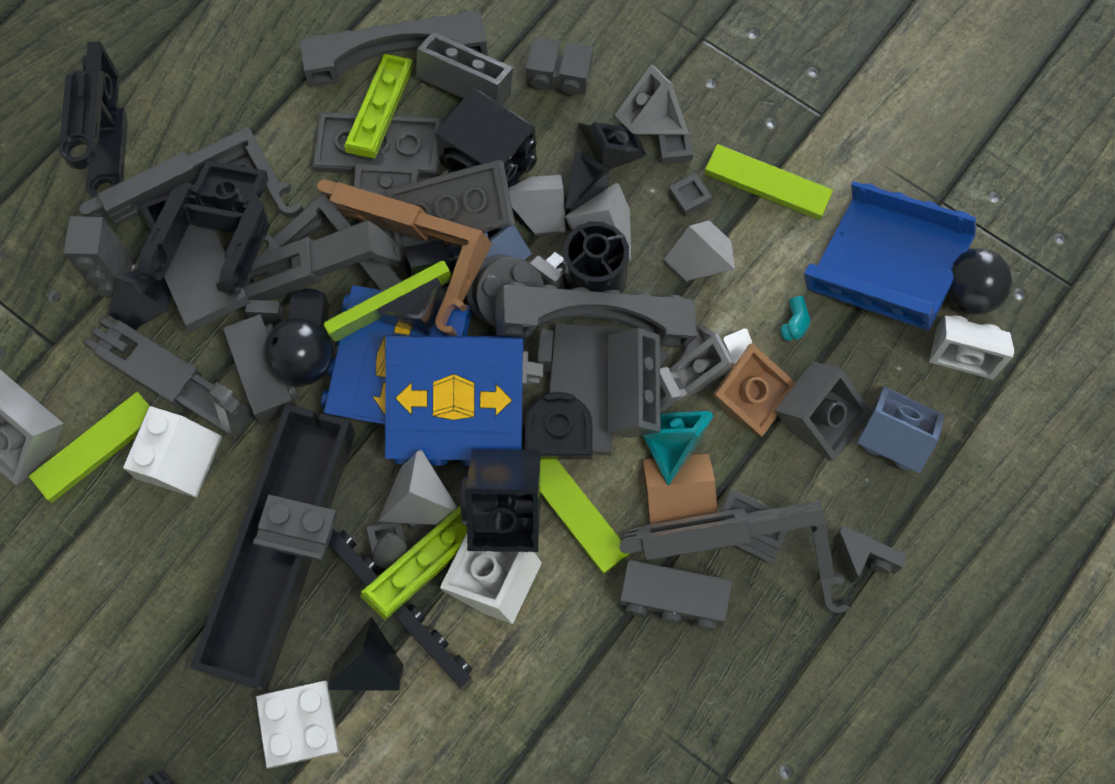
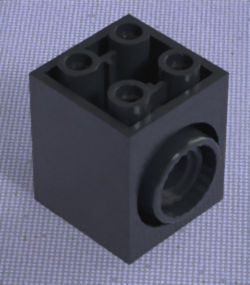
[435,87,538,188]
[461,449,541,552]

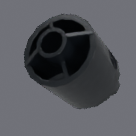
[563,221,629,294]

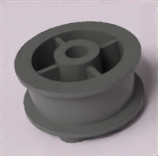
[466,255,544,327]

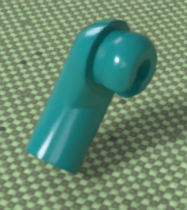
[780,296,811,341]

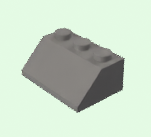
[0,370,64,485]

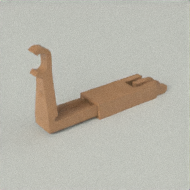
[317,179,492,336]

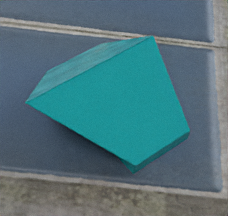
[643,411,713,486]

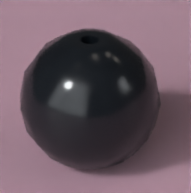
[946,248,1013,315]
[262,318,333,387]

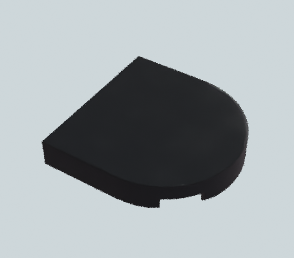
[525,392,593,460]

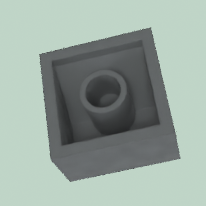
[774,361,871,461]

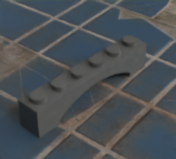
[300,10,488,87]
[495,282,697,348]

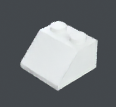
[929,315,1014,380]
[123,406,222,498]
[440,534,542,624]

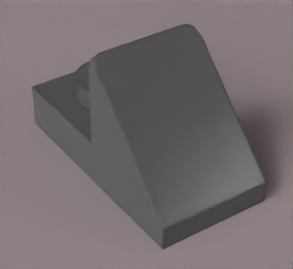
[834,525,907,583]

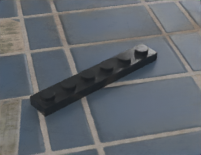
[329,529,474,692]

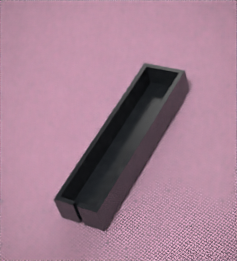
[190,404,356,693]

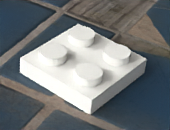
[256,681,340,769]

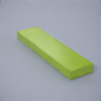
[344,54,414,159]
[704,144,833,220]
[324,261,452,342]
[29,391,150,503]
[541,459,631,575]
[360,506,467,620]

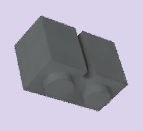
[526,37,593,95]

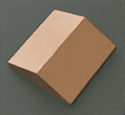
[713,343,796,437]
[642,453,717,524]

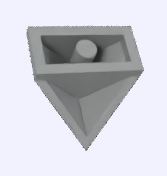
[615,65,689,134]
[508,175,566,236]
[565,183,631,261]
[663,220,735,283]
[669,324,733,397]
[378,450,457,525]

